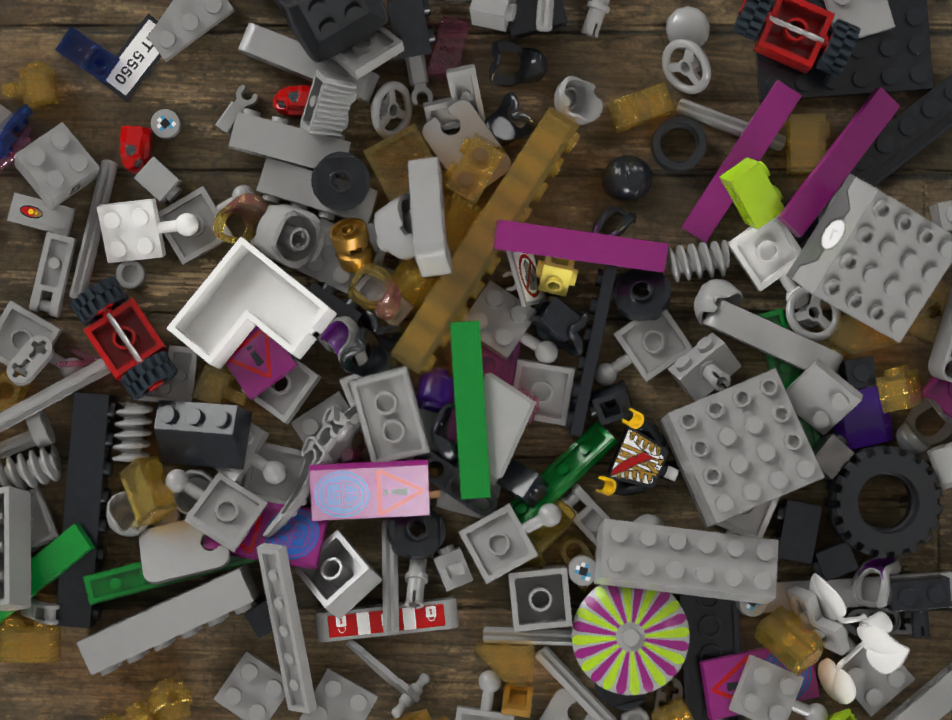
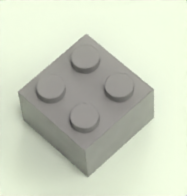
[14,122,99,210]
[294,530,383,620]
[508,564,573,632]

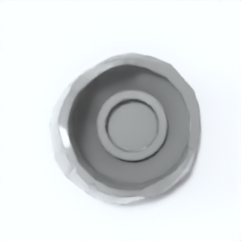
[554,76,603,125]
[694,279,743,326]

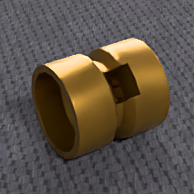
[329,218,376,273]

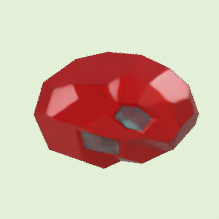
[273,85,311,118]
[120,126,153,174]

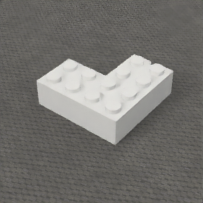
[167,237,337,370]

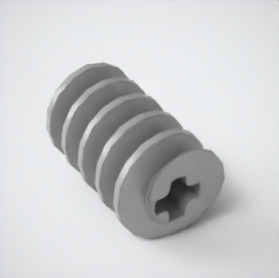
[667,240,730,282]
[112,402,153,462]
[0,444,62,490]

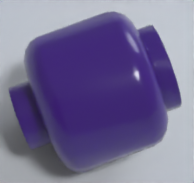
[416,368,454,413]

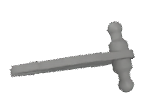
[346,639,430,718]

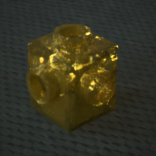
[386,259,439,308]
[148,678,192,720]

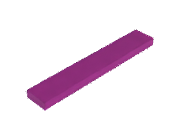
[681,80,802,243]
[777,87,900,237]
[493,219,669,273]

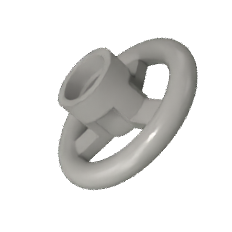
[662,39,711,94]
[370,81,413,139]
[786,287,841,341]

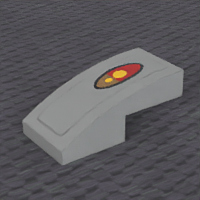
[7,192,76,237]

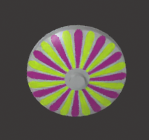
[572,584,690,695]

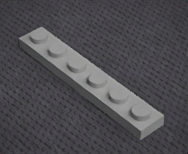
[256,543,317,714]

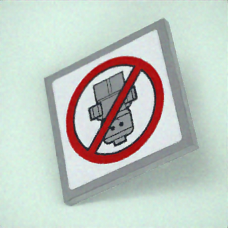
[503,251,546,307]

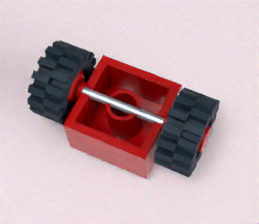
[732,0,861,77]
[70,276,178,400]

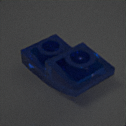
[55,26,120,83]
[0,104,33,159]

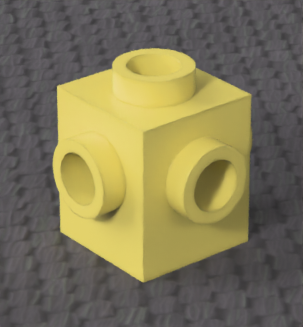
[535,256,578,297]

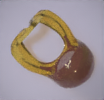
[213,194,268,244]
[348,263,401,320]

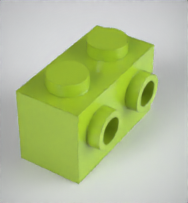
[719,157,785,230]

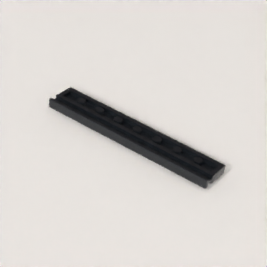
[783,74,952,245]

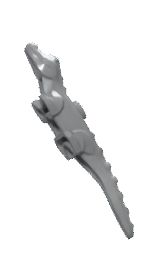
[263,404,362,538]

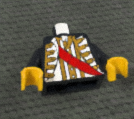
[596,408,679,496]

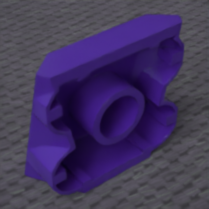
[833,383,894,450]

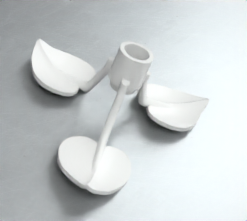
[809,573,909,704]

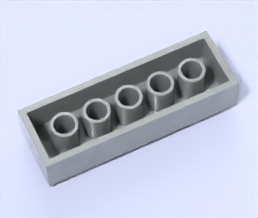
[594,519,779,604]
[77,564,260,676]

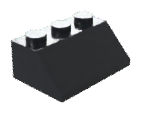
[154,400,252,470]

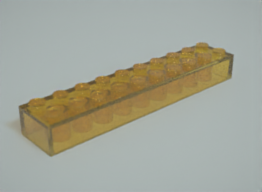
[390,107,581,375]

